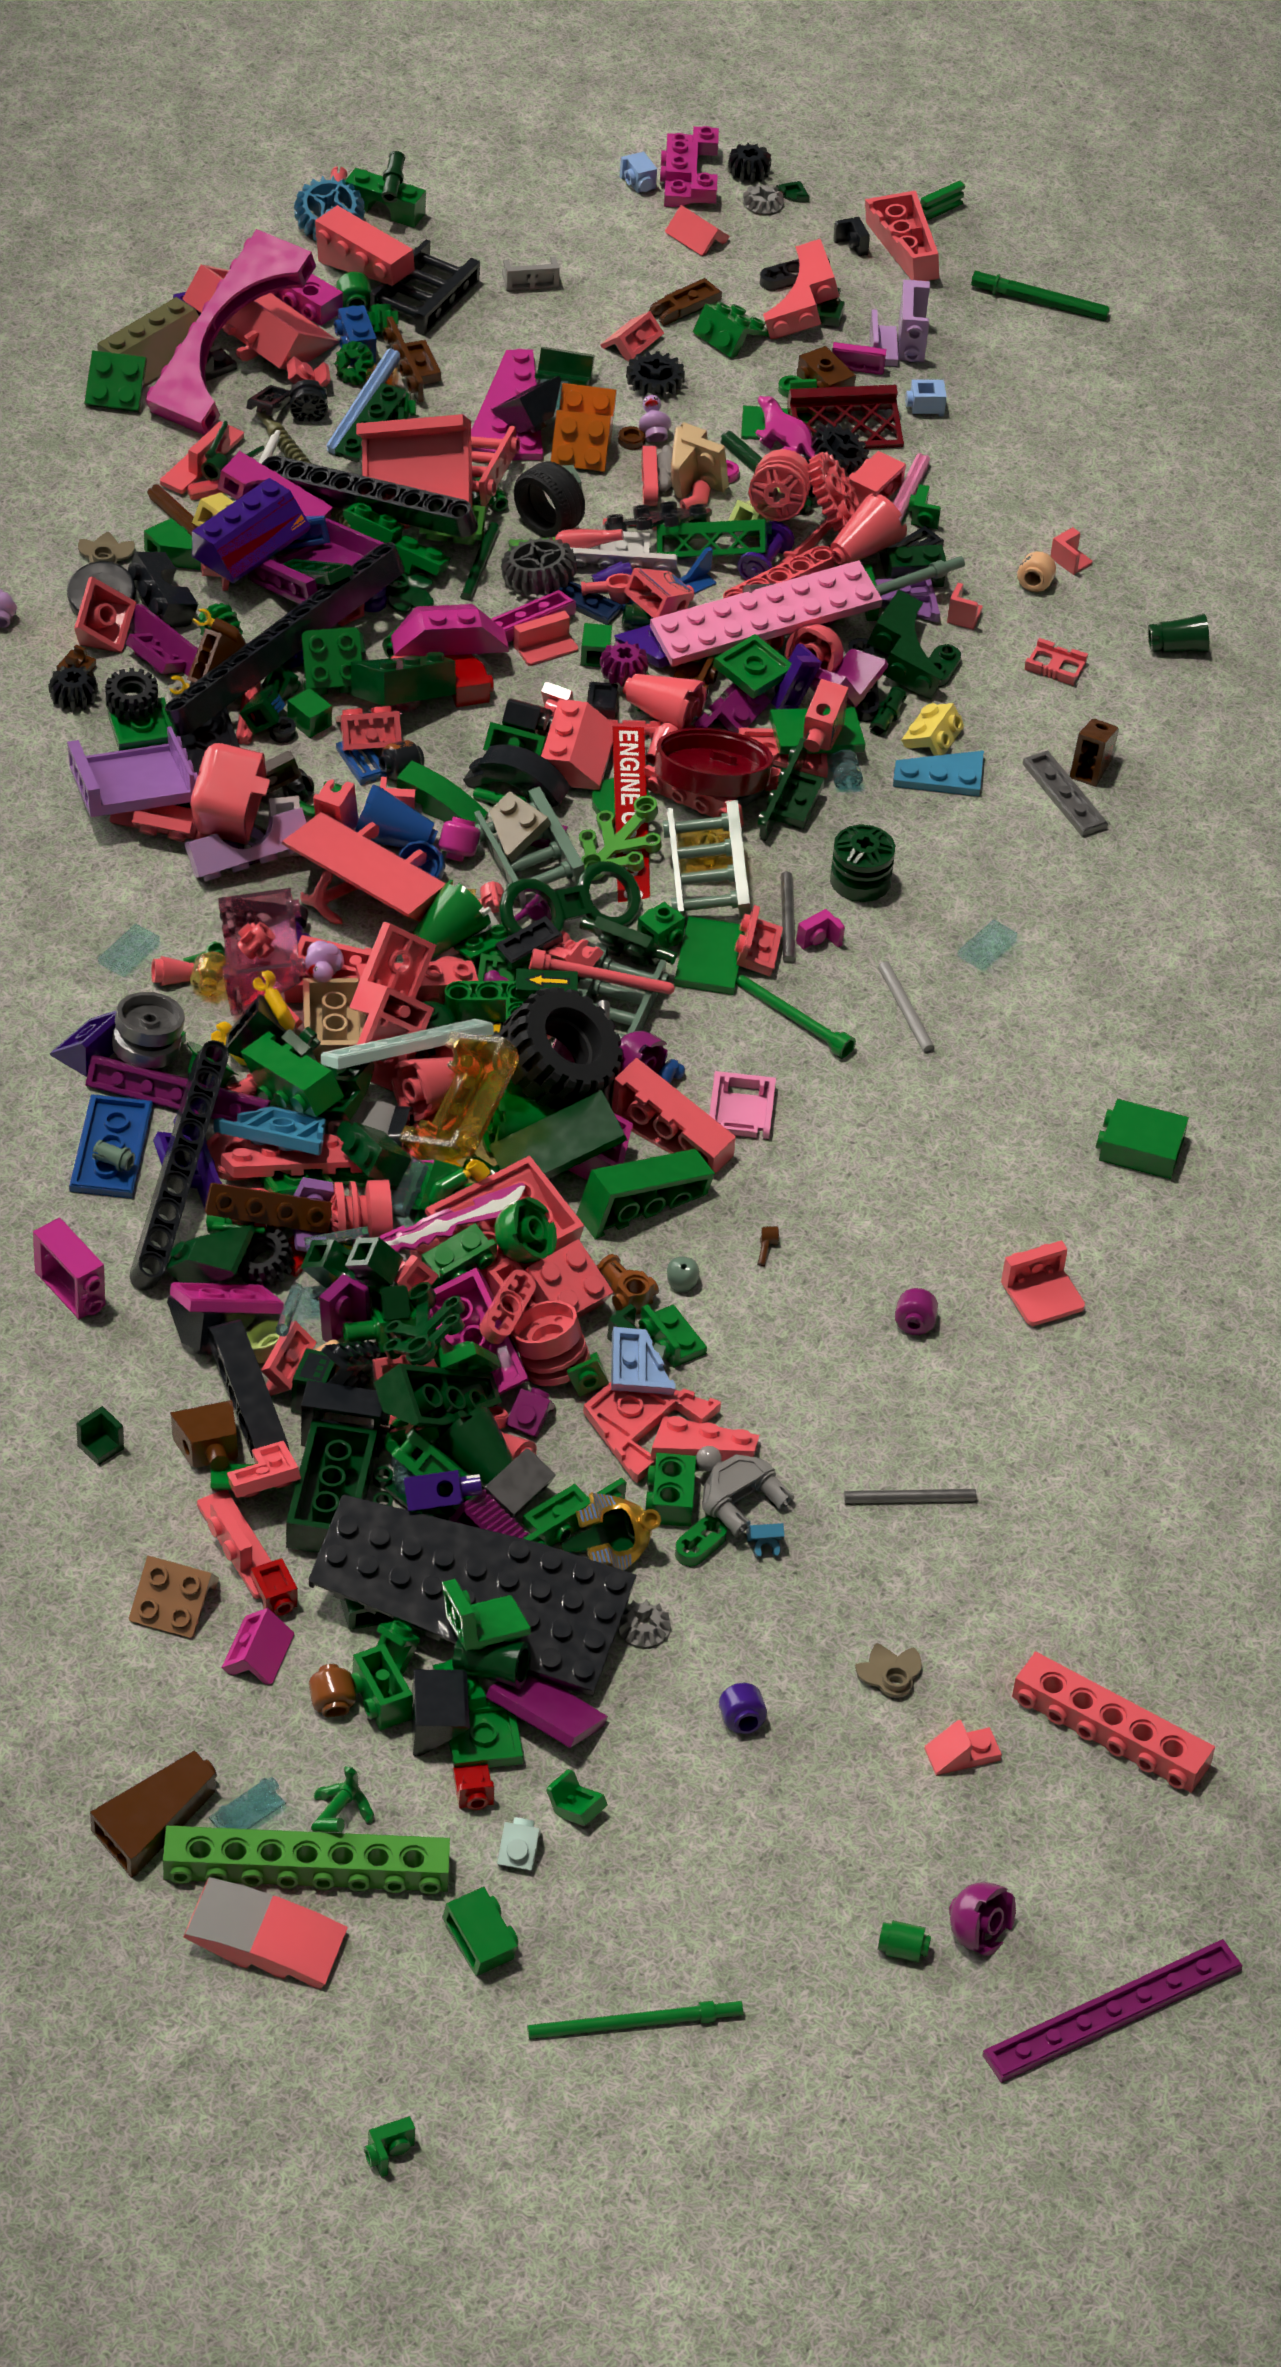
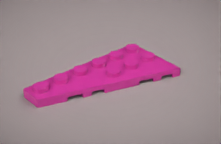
[471,349,543,461]

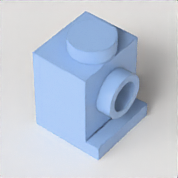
[619,151,657,193]
[905,380,947,416]

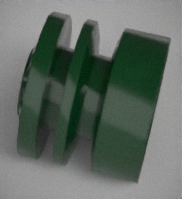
[830,824,896,902]

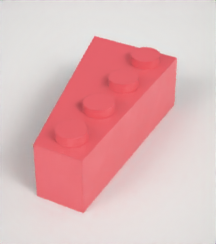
[315,205,415,286]
[612,1058,736,1174]

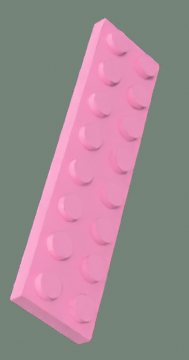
[650,560,882,667]

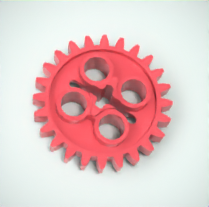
[808,452,860,533]

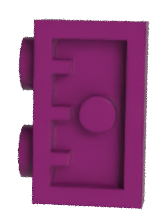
[319,1274,371,1342]

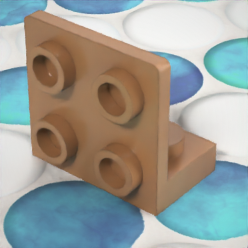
[129,1555,219,1638]

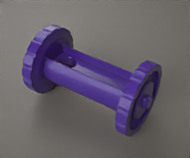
[737,521,795,581]

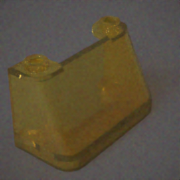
[399,1031,519,1163]

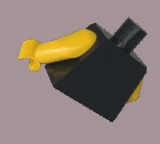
[211,970,296,1066]

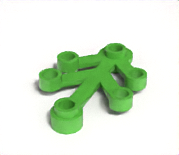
[579,795,662,880]

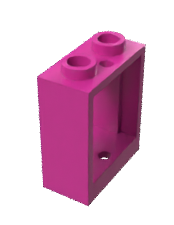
[33,1217,106,1320]

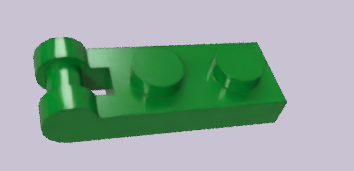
[391,1427,483,1510]

